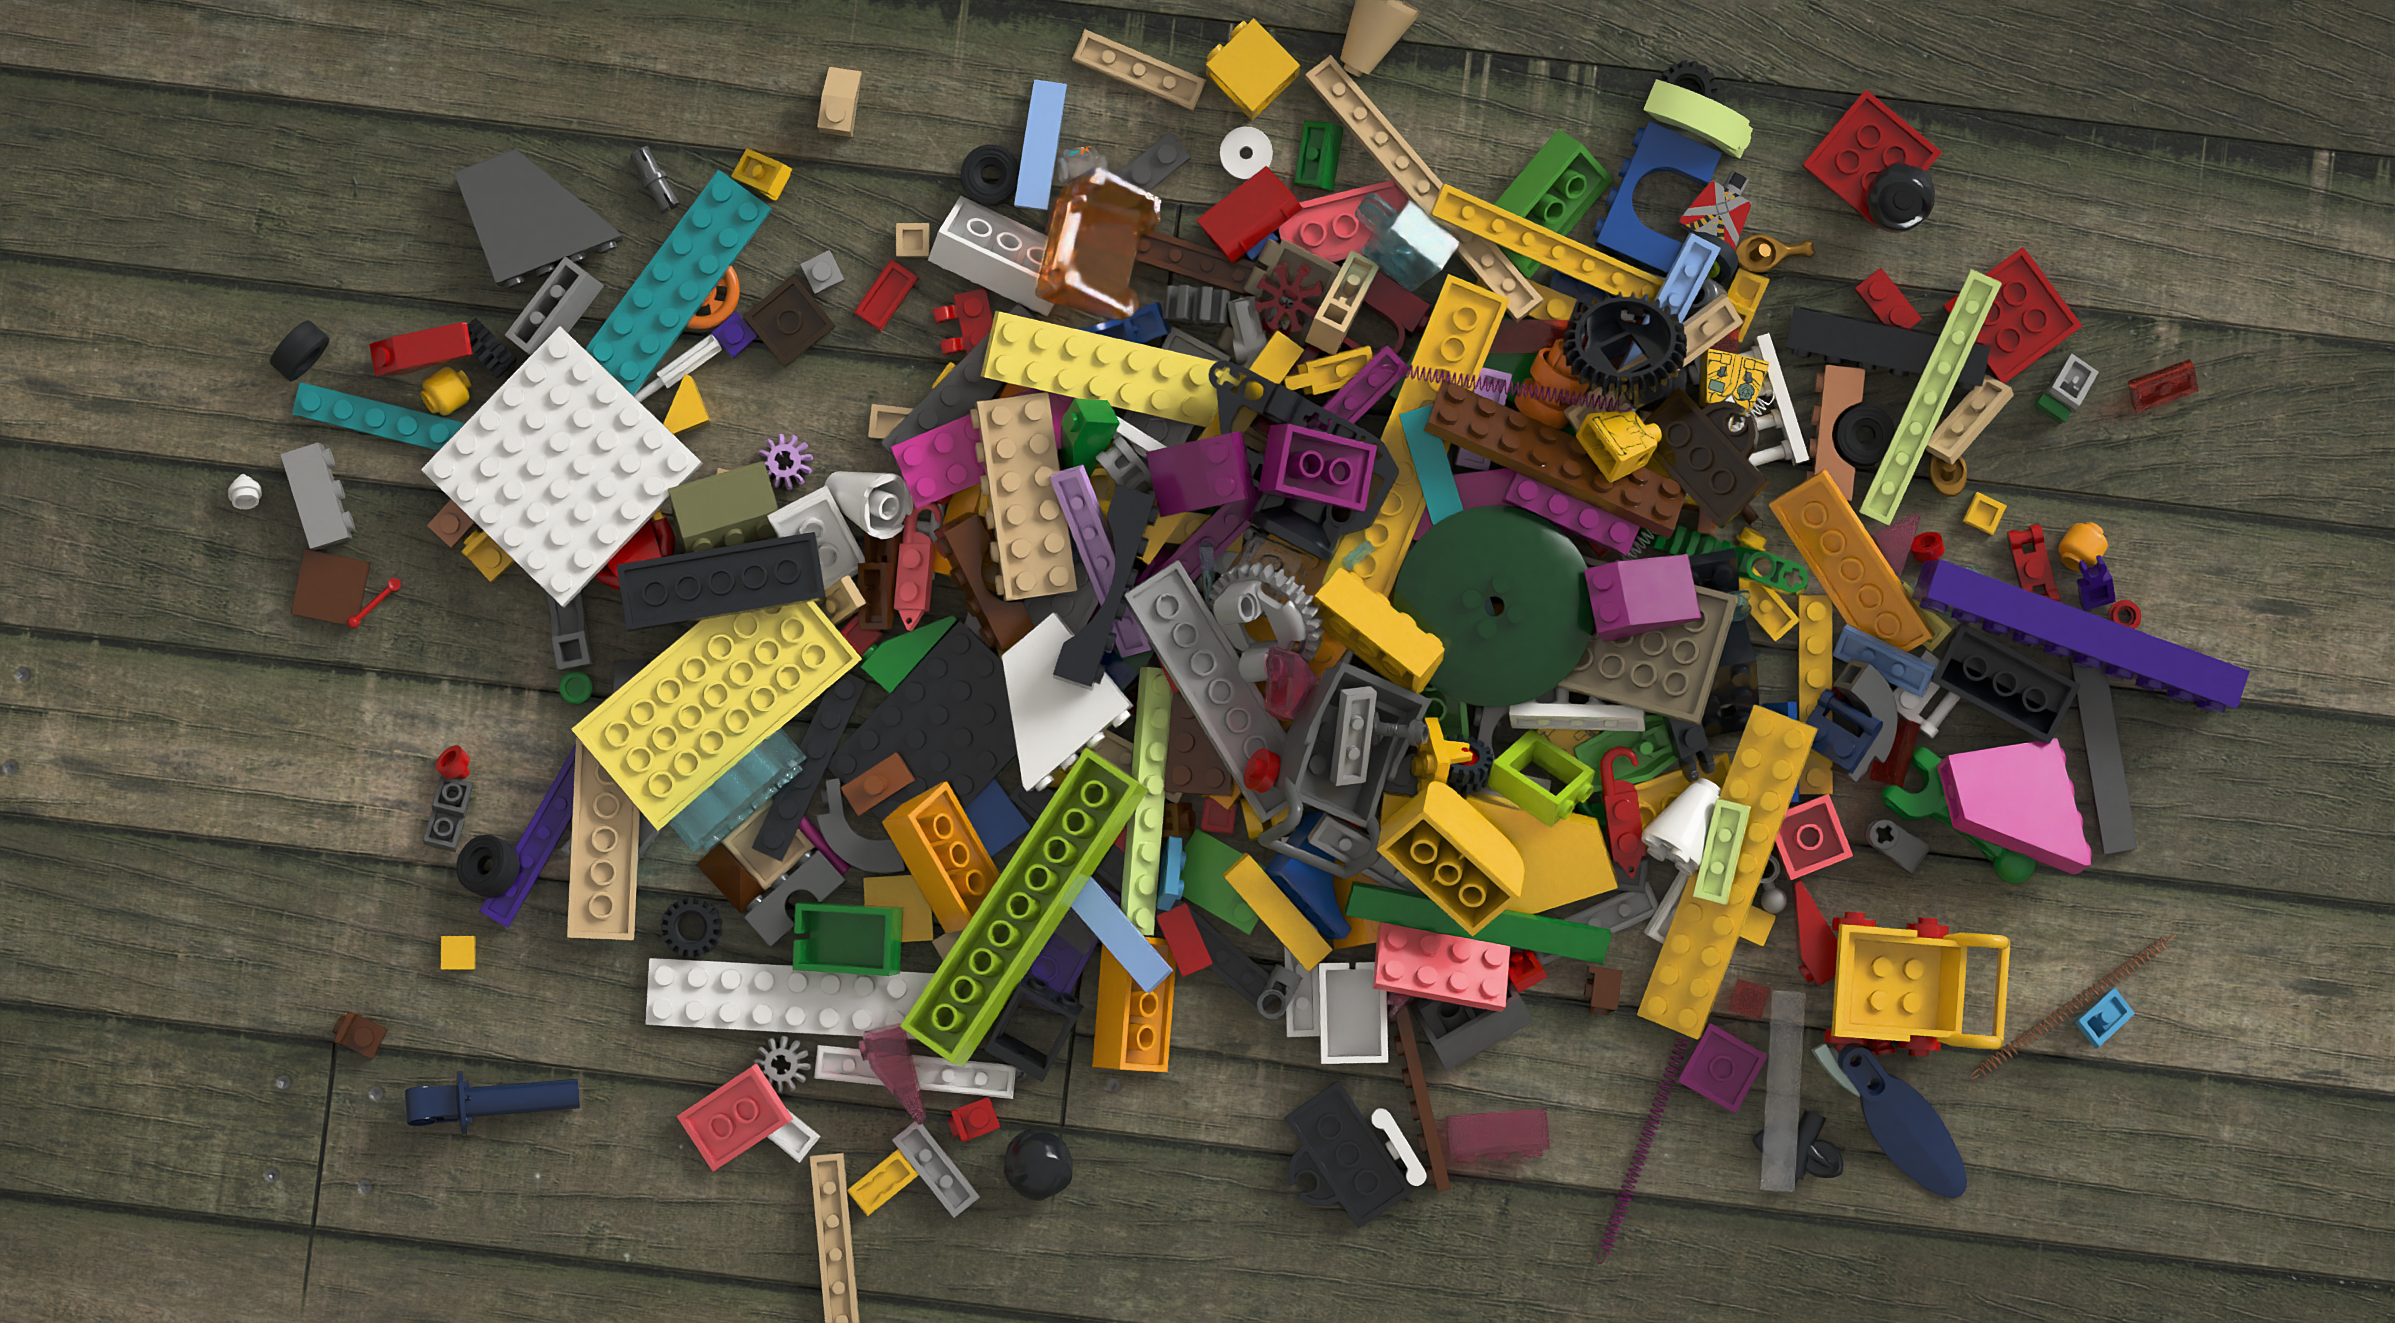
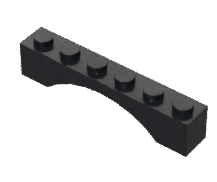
[1053,484,1160,691]

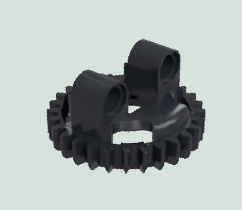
[1563,291,1687,410]

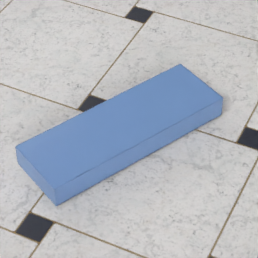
[1832,624,1937,698]

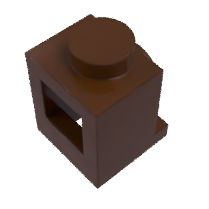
[1584,966,1623,1016]

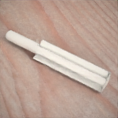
[635,334,722,402]

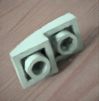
[1811,1043,1871,1097]

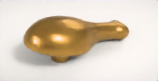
[1734,234,1815,272]
[1928,416,1967,497]

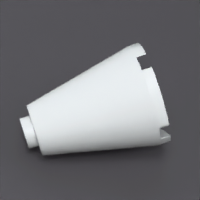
[824,471,913,539]

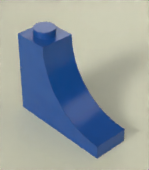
[1264,812,1352,939]

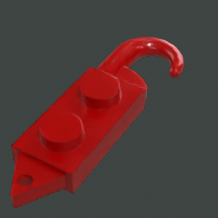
[1599,746,1646,879]

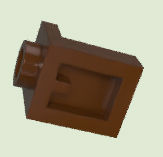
[1162,803,1196,837]
[332,1012,388,1059]

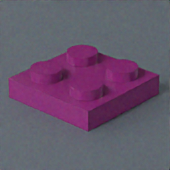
[1677,1023,1768,1114]

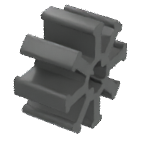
[1162,285,1230,327]

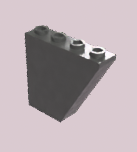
[454,149,623,289]

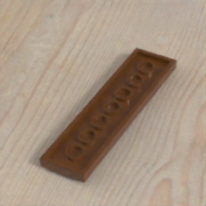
[1423,379,1686,539]

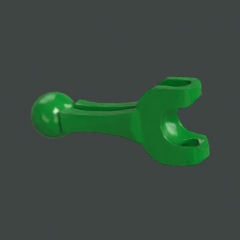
[1880,747,2036,884]

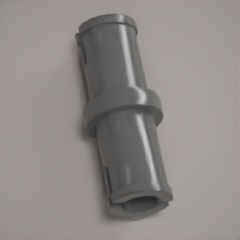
[630,146,680,214]

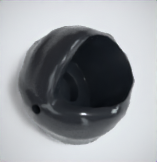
[1865,162,1935,233]
[1003,1129,1073,1201]

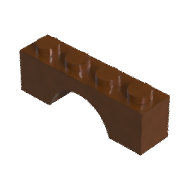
[934,512,1035,650]

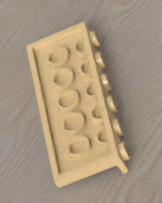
[970,392,1078,601]

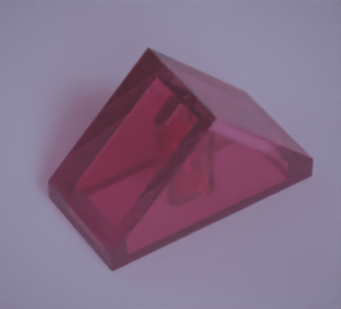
[1870,513,1922,579]
[1265,646,1319,719]

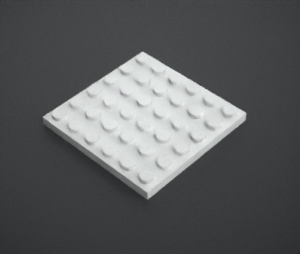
[421,326,703,607]

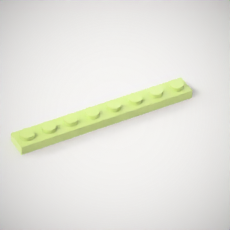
[1859,269,2002,526]
[1120,667,1173,935]

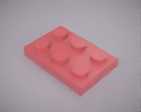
[677,1063,793,1172]

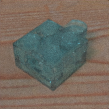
[1355,193,1460,292]

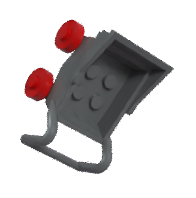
[1244,661,1432,879]

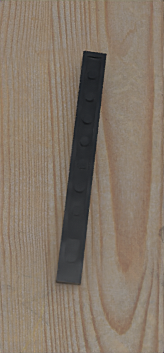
[1009,782,1283,1009]

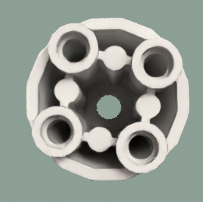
[1641,778,1722,876]

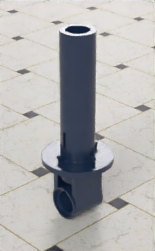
[405,1071,580,1135]

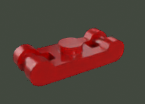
[2007,524,2061,603]

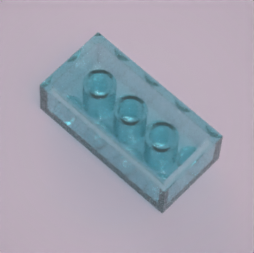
[668,728,807,853]

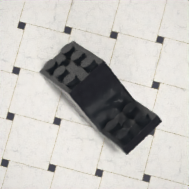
[1688,548,1759,737]

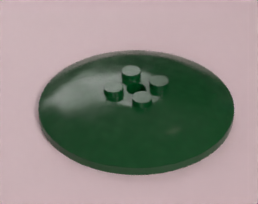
[1393,506,1594,707]

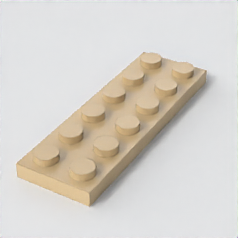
[567,738,640,940]

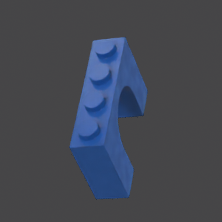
[1592,121,1722,277]

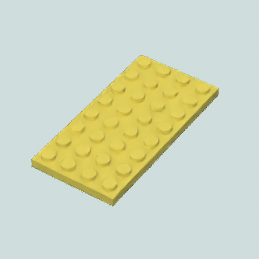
[571,601,862,831]

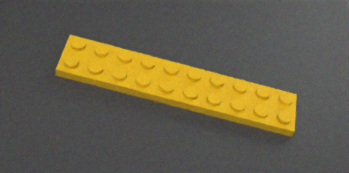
[1322,274,1510,599]
[1637,705,1818,1040]

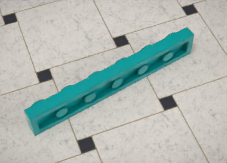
[292,382,465,451]

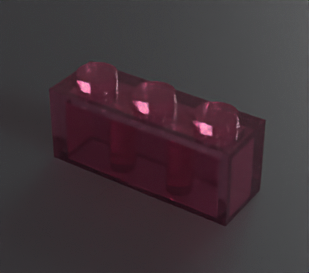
[1446,1108,1550,1163]

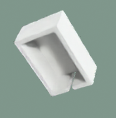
[1318,962,1388,1064]

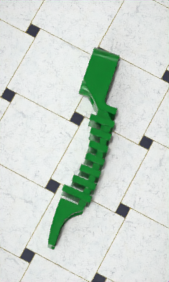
[1634,525,1809,596]

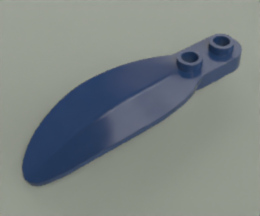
[1838,1043,1967,1198]

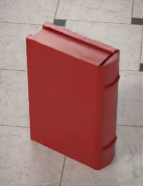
[1196,166,1303,263]

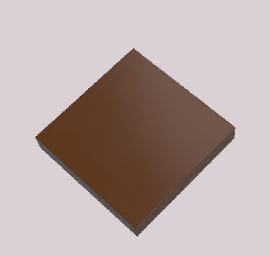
[291,549,371,626]

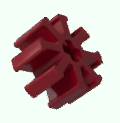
[1255,262,1323,332]

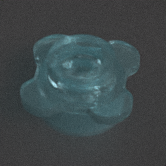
[1728,590,1752,622]

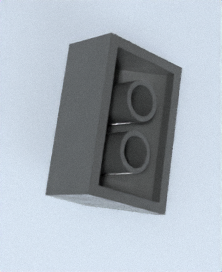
[1409,977,1534,1071]

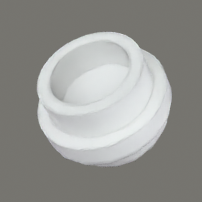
[228,474,262,509]

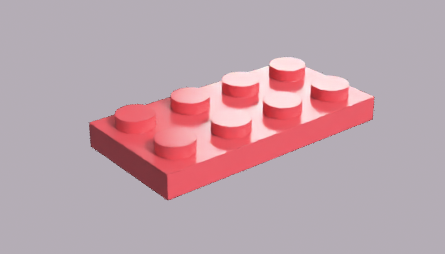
[1278,180,1418,263]
[1372,923,1510,1012]

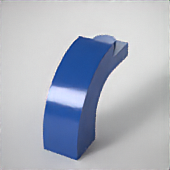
[1077,302,1171,345]

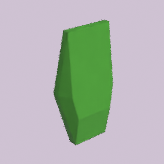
[1573,714,1678,792]

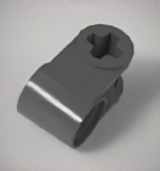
[1865,819,1931,875]

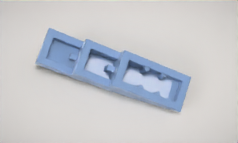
[1014,80,1067,211]

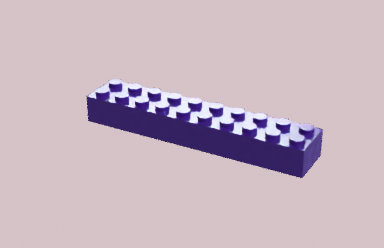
[1912,559,2250,713]

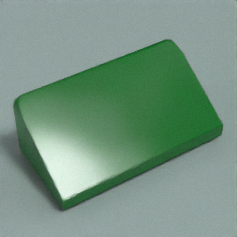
[1293,120,1343,191]

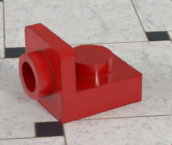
[947,1096,1001,1142]

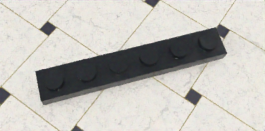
[752,672,867,862]

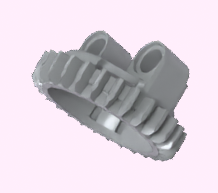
[1207,561,1324,683]

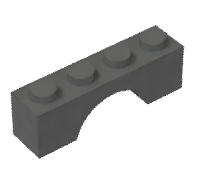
[545,590,596,672]

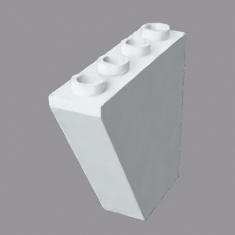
[1002,613,1134,792]

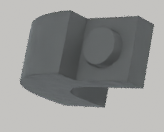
[1831,659,1897,782]
[817,778,906,873]

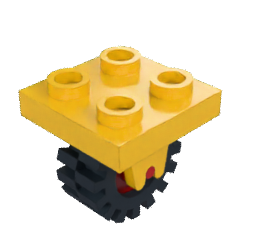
[1411,717,1493,795]

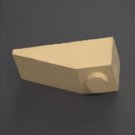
[1305,250,1381,355]

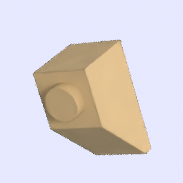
[817,67,862,137]

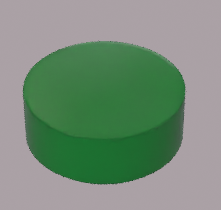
[559,671,593,705]

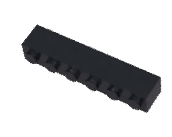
[1786,305,1990,390]

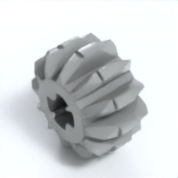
[753,1036,811,1093]

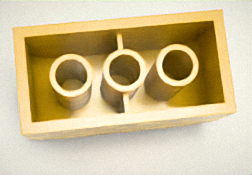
[1376,781,1525,936]

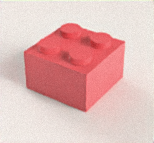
[1774,794,1853,881]

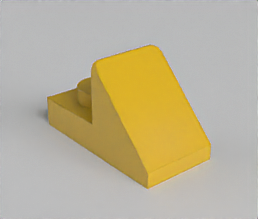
[731,148,792,201]

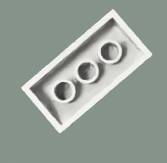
[928,195,1080,316]

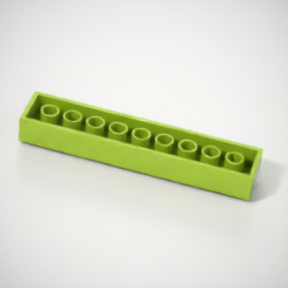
[900,748,1149,1067]

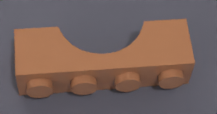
[1805,365,1865,503]

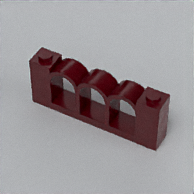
[1254,271,1431,439]

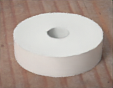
[1220,126,1273,181]

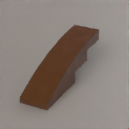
[858,520,904,629]

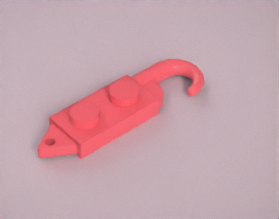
[894,502,942,632]

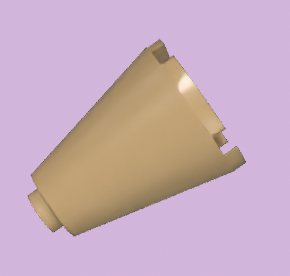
[1340,0,1420,77]

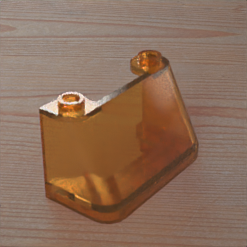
[1035,166,1162,321]

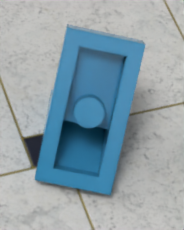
[2073,987,2135,1049]

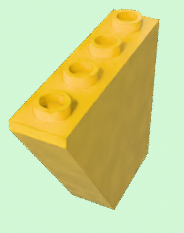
[1462,791,1618,914]

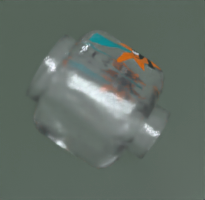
[1057,146,1107,191]

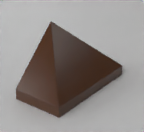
[696,842,765,913]

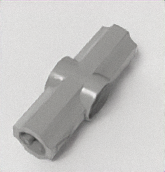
[1227,296,1269,369]

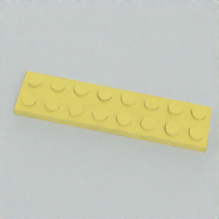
[981,311,1244,427]

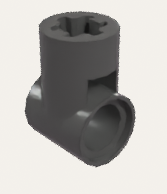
[1257,964,1303,1020]

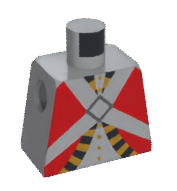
[1676,171,1752,250]

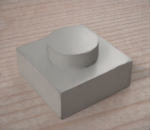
[800,250,845,295]

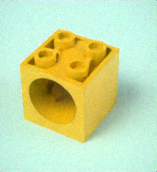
[1206,18,1300,121]

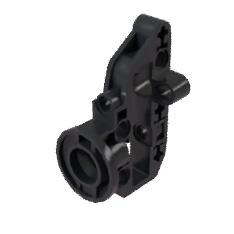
[1208,360,1399,564]

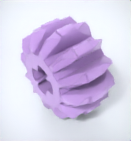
[758,434,814,490]

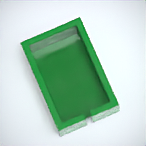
[793,902,903,976]

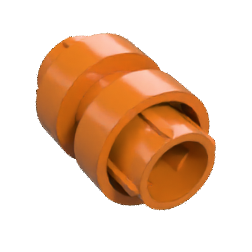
[1514,339,1590,429]

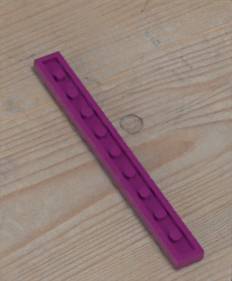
[1147,344,1409,582]

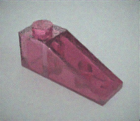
[859,1023,927,1125]

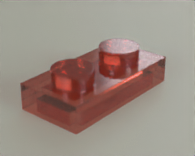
[2128,359,2199,413]
[1869,718,1921,788]

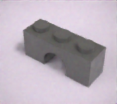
[744,850,847,947]

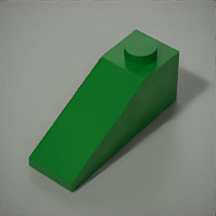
[1061,398,1120,479]
[861,615,959,694]

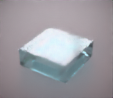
[1341,540,1376,571]

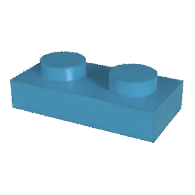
[1157,836,1186,911]

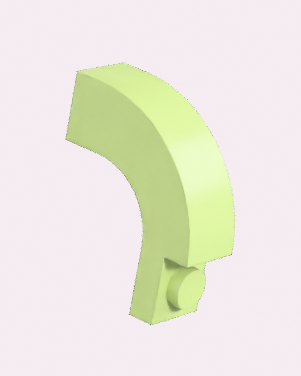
[1643,79,1753,159]

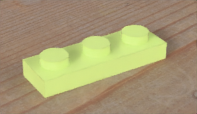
[1693,798,1751,905]

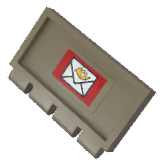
[1216,238,1342,385]

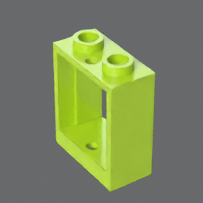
[1487,729,1595,828]

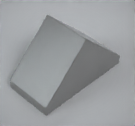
[2044,353,2099,414]

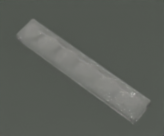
[1760,990,1806,1193]

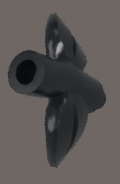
[1752,1110,1844,1191]

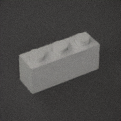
[505,256,604,355]
[280,442,355,551]

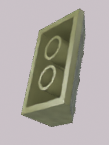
[668,461,778,554]

